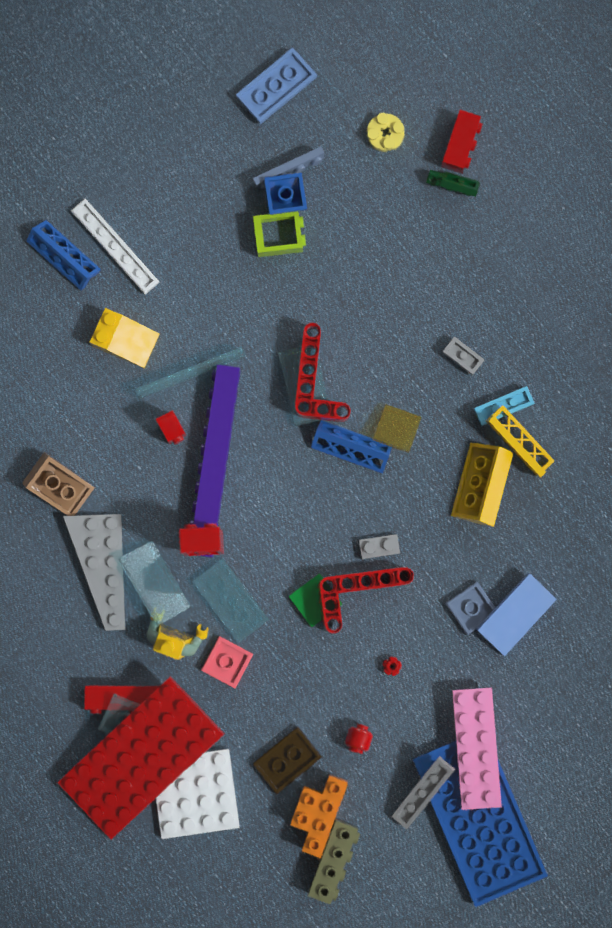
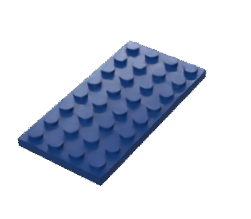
[413,740,548,907]

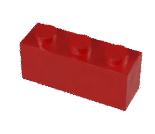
[441,110,483,174]

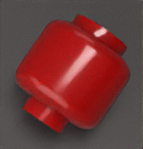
[345,724,373,754]

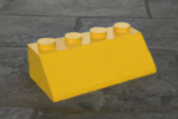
[451,443,513,527]

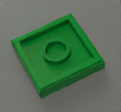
[289,573,343,627]

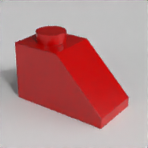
[156,410,187,445]

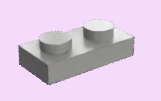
[442,337,484,376]
[359,534,400,559]

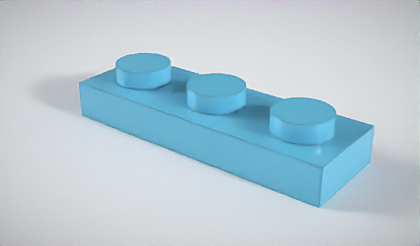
[474,386,535,427]

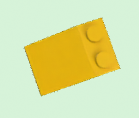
[90,308,160,368]

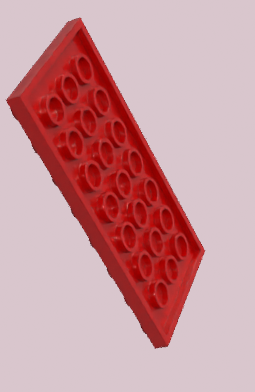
[57,676,225,839]

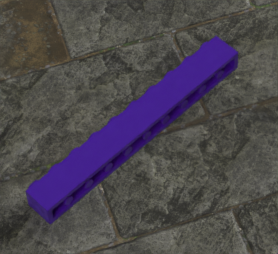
[190,364,241,558]

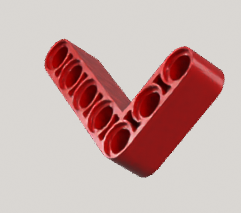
[295,323,351,422]
[318,567,414,634]

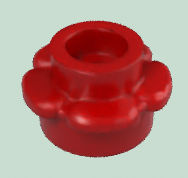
[383,657,402,676]

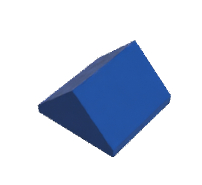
[264,173,307,215]

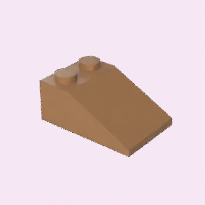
[22,452,95,516]

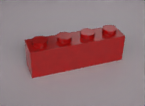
[85,685,159,714]

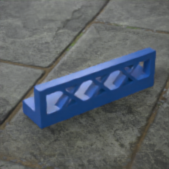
[26,220,101,290]
[311,420,392,474]

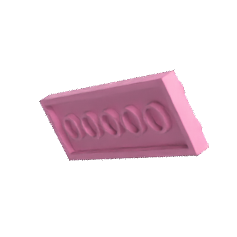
[452,688,501,810]

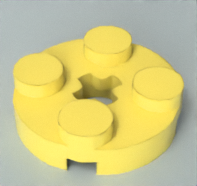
[367,113,404,152]

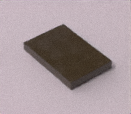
[252,726,322,794]

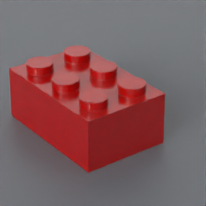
[180,524,224,556]

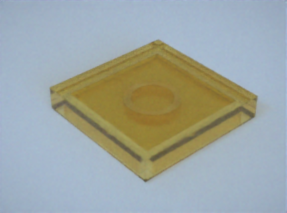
[373,404,422,453]

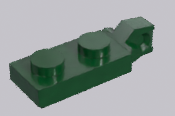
[426,170,480,197]

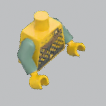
[146,607,208,660]

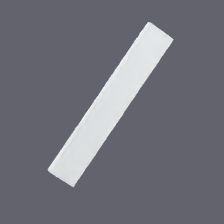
[71,199,159,295]

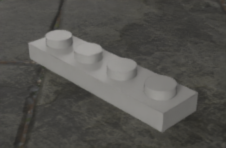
[392,757,455,829]

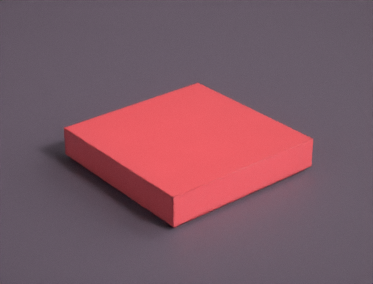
[201,636,253,688]

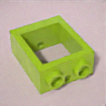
[253,211,306,257]

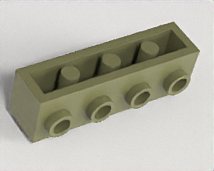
[308,819,360,904]

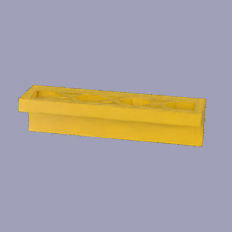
[486,405,554,477]

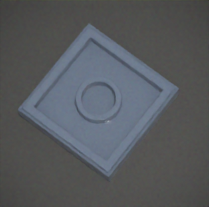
[445,582,495,635]

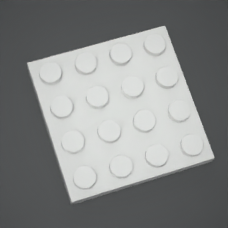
[156,749,240,839]

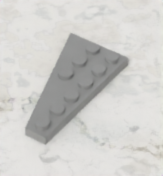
[63,514,125,631]

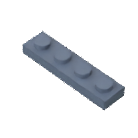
[253,147,324,190]

